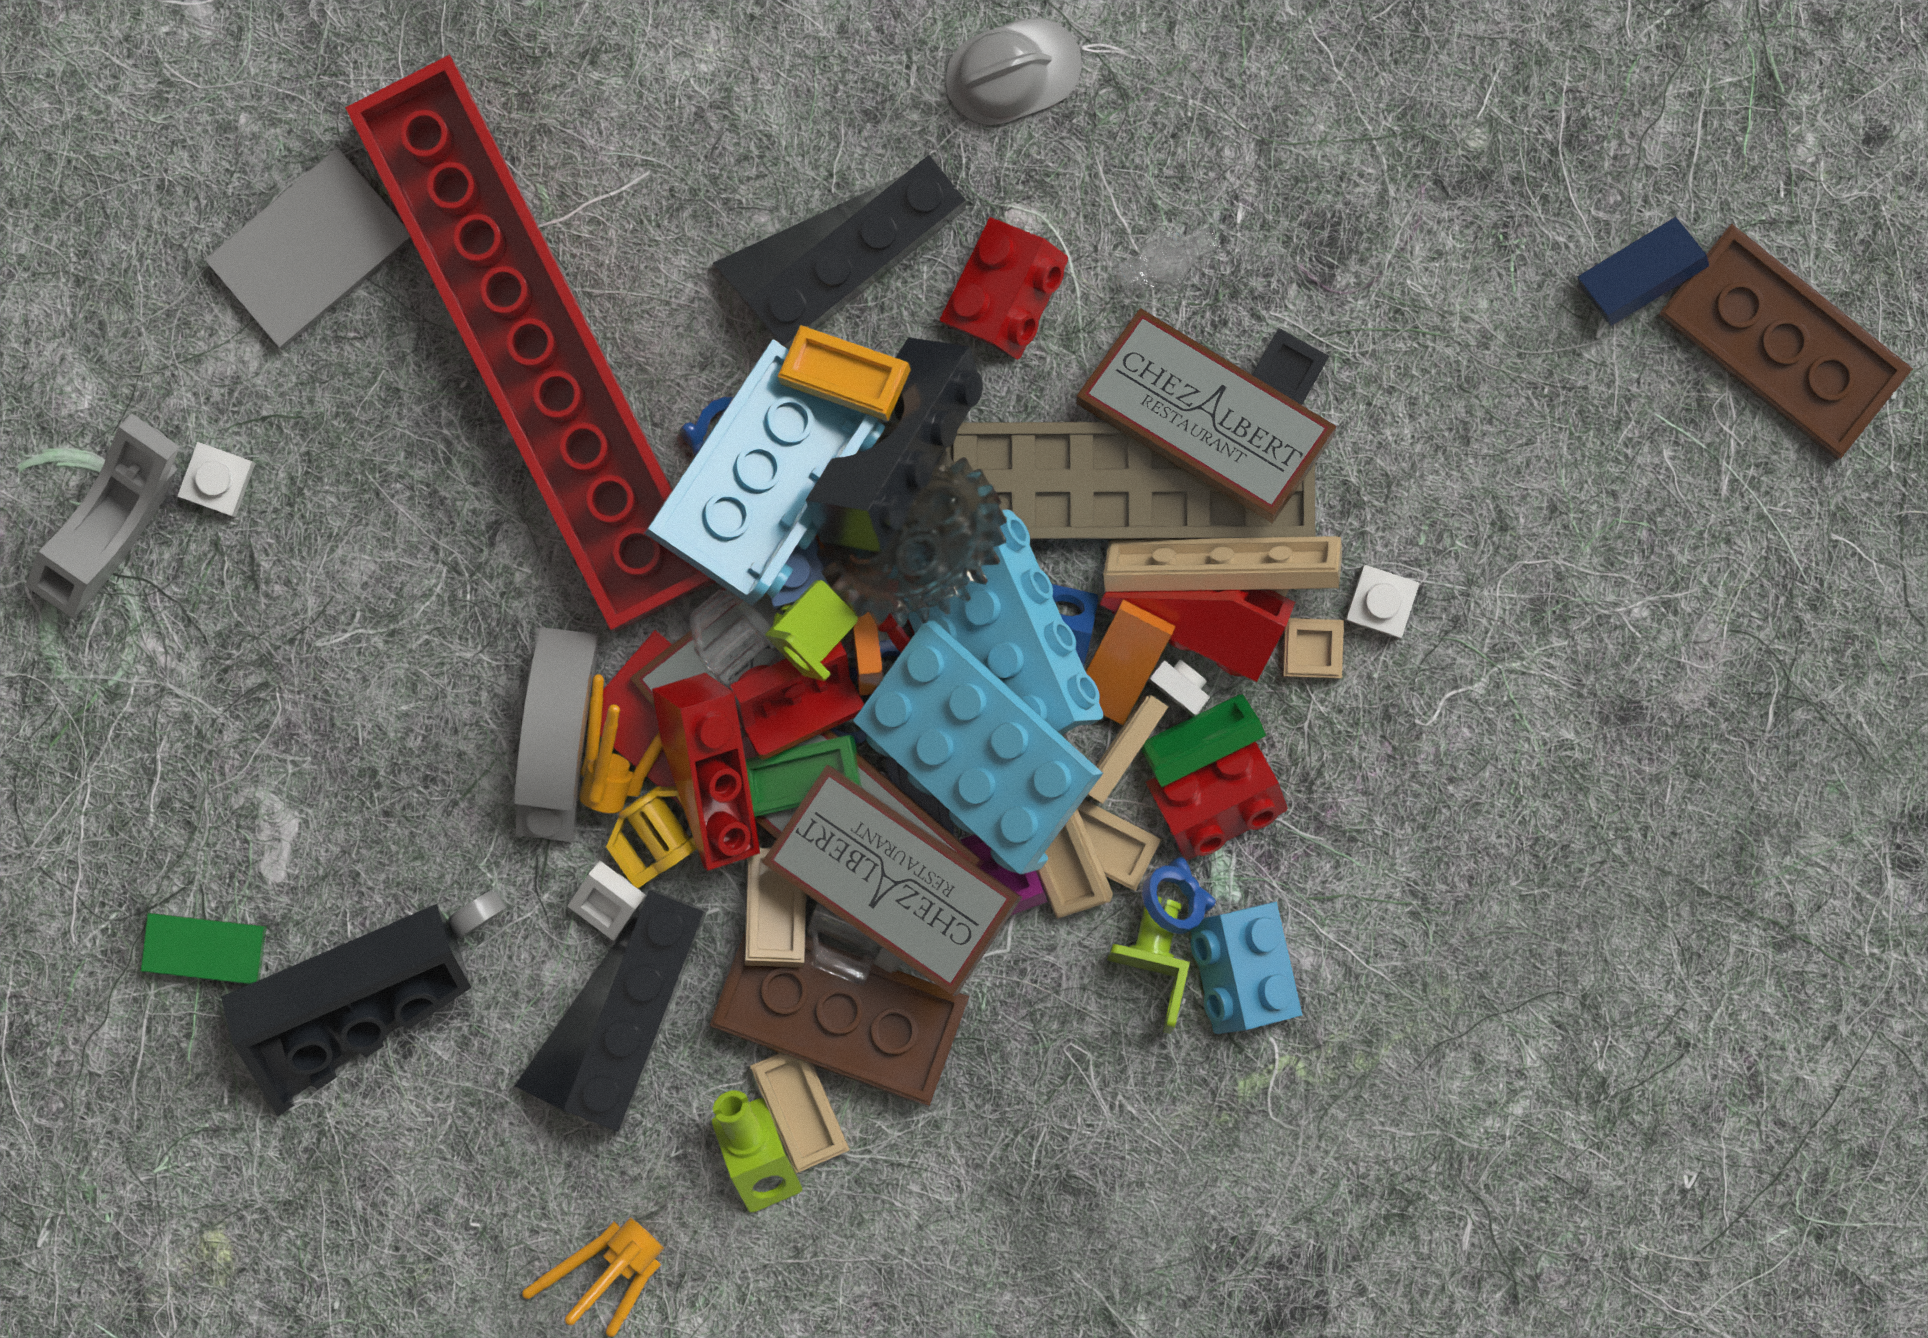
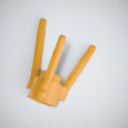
[579,674,663,813]
[522,1217,664,1337]

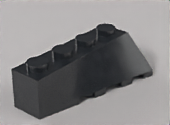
[713,155,966,350]
[514,889,708,1132]
[221,904,471,1117]

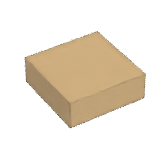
[1282,618,1344,679]

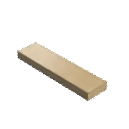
[1103,536,1342,592]

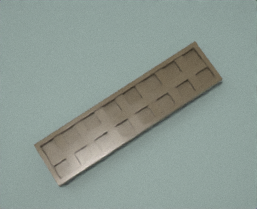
[856,422,1316,541]

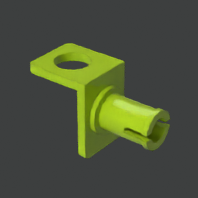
[764,580,858,681]
[1107,897,1190,1034]
[712,1090,803,1212]

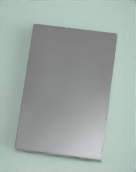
[204,147,412,350]

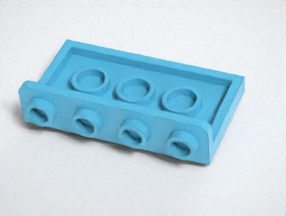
[644,339,885,606]
[887,510,1103,735]
[853,620,1103,874]

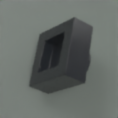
[1252,328,1329,405]

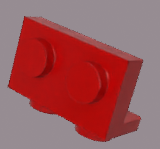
[939,217,1068,360]
[730,641,864,760]
[1146,741,1288,861]

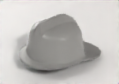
[945,17,1082,126]

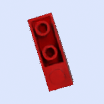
[1100,589,1296,682]
[652,673,760,871]

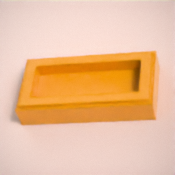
[777,325,911,421]

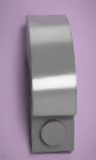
[25,413,180,618]
[514,627,598,842]

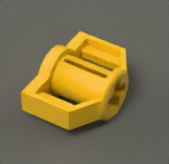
[606,786,697,889]

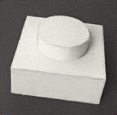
[178,442,255,517]
[1345,565,1420,639]
[1148,660,1210,717]
[568,861,647,941]

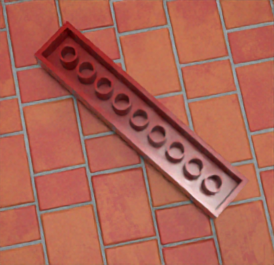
[345,54,716,633]

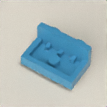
[1191,901,1302,1034]

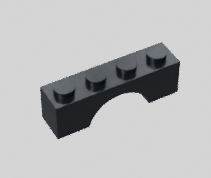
[806,337,983,553]

